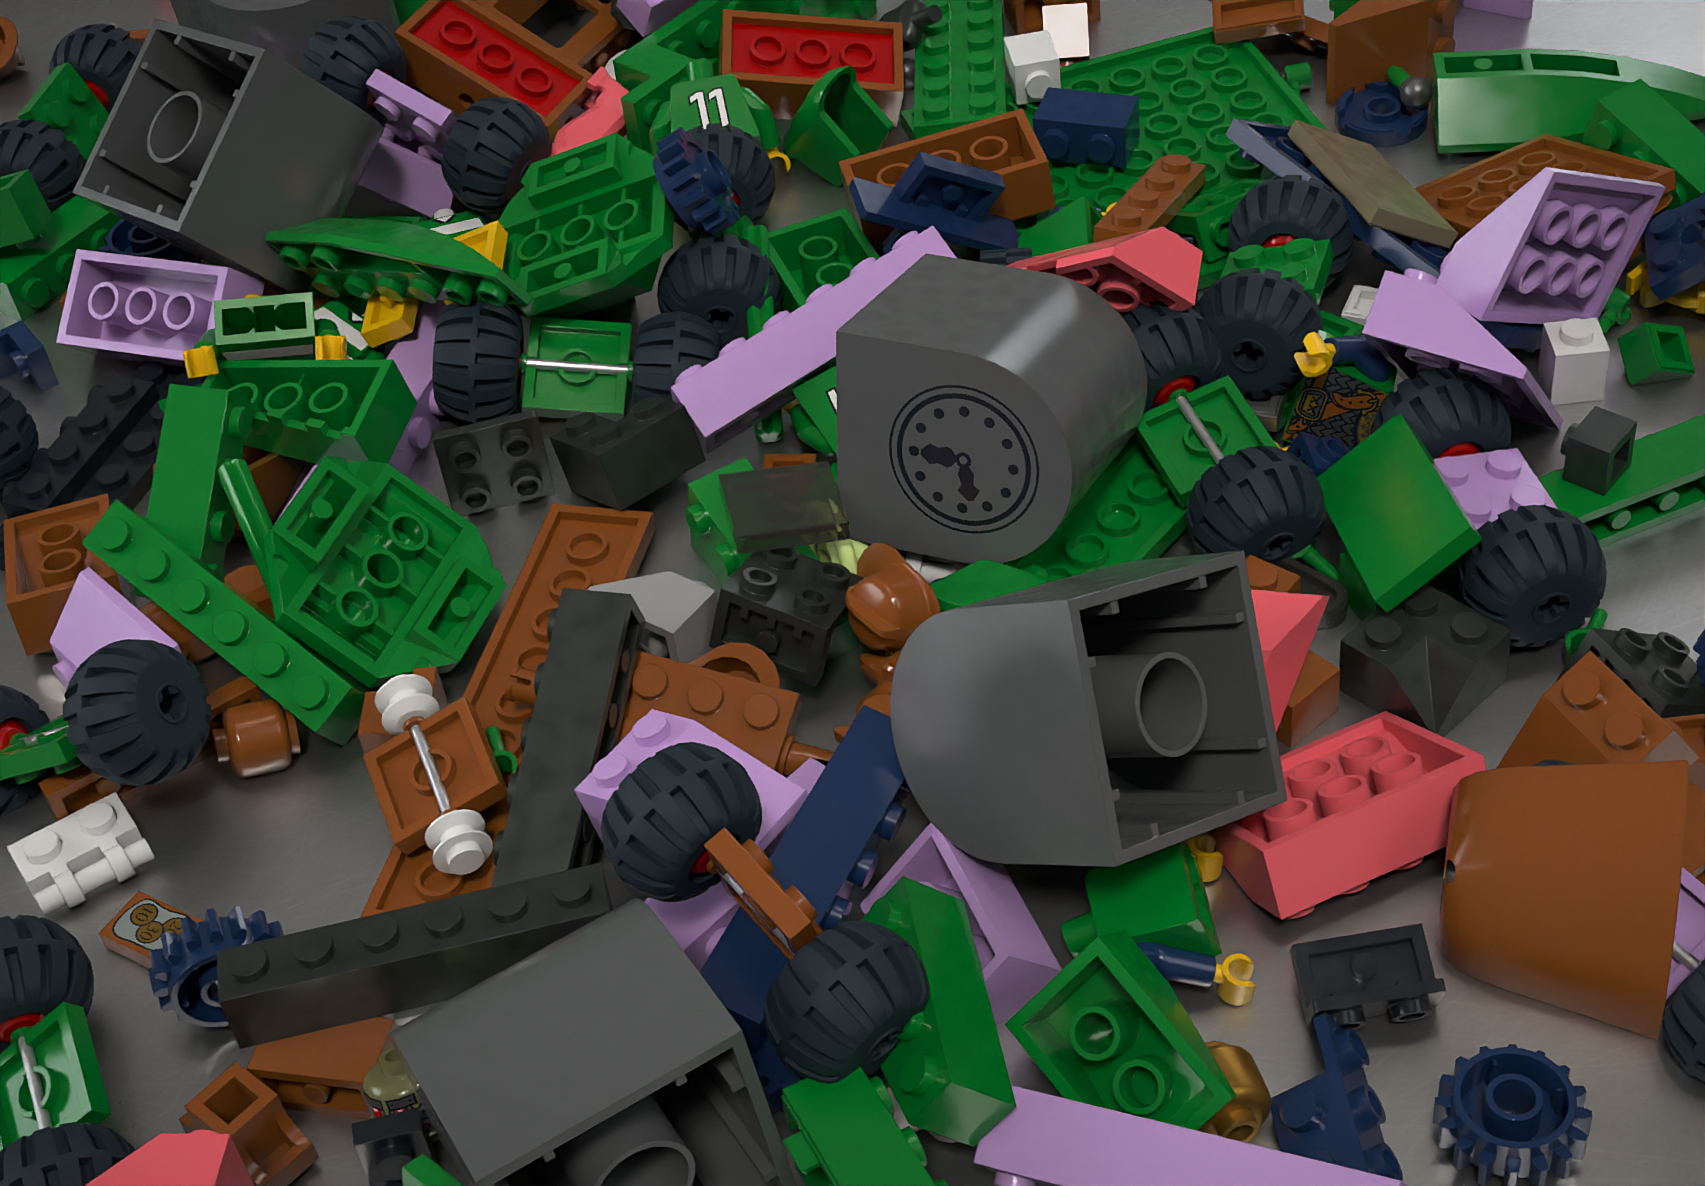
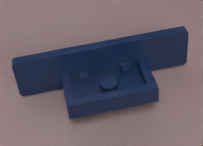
[848,151,1020,251]
[1270,1013,1403,1181]

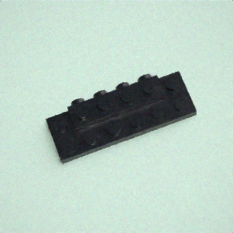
[0,361,207,571]

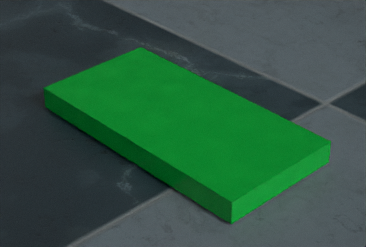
[1317,414,1482,613]

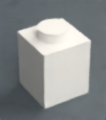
[1004,30,1061,105]
[1538,318,1610,405]

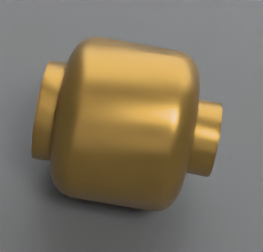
[1198,1041,1273,1143]

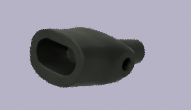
[879,0,942,52]

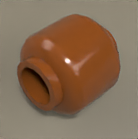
[212,699,300,779]

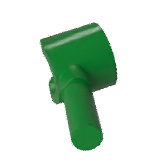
[1284,62,1312,99]
[1599,286,1631,336]
[1290,544,1339,588]
[1564,608,1608,663]
[485,726,520,774]

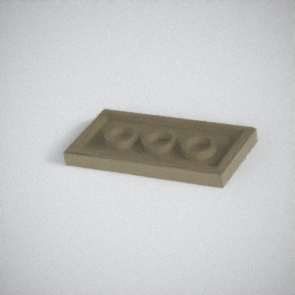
[1287,120,1458,249]

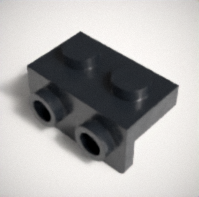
[1290,923,1447,1030]

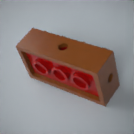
[394,0,593,143]
[719,9,904,127]

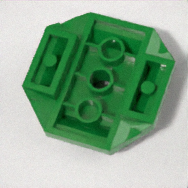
[498,133,675,319]
[263,456,507,688]

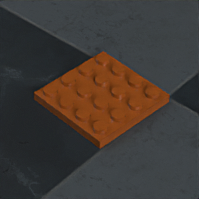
[1415,134,1676,241]

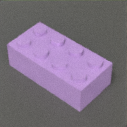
[56,249,265,368]

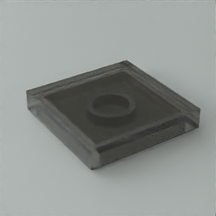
[719,461,850,554]

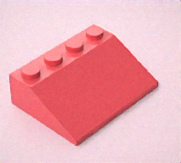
[1207,711,1487,920]

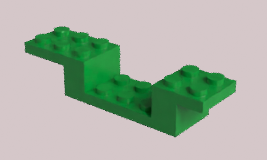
[613,0,877,153]

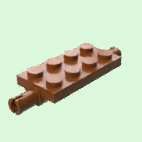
[505,651,834,778]

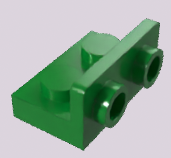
[1168,178,1264,262]

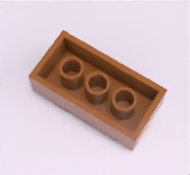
[839,108,1056,258]

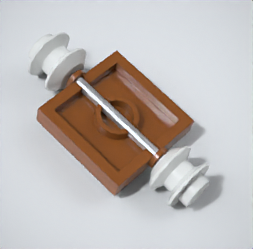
[363,674,508,875]

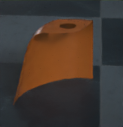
[1437,760,1688,1040]

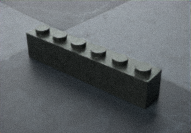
[491,588,645,888]
[217,862,613,1049]

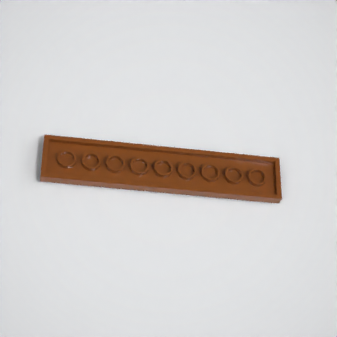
[360,503,656,918]

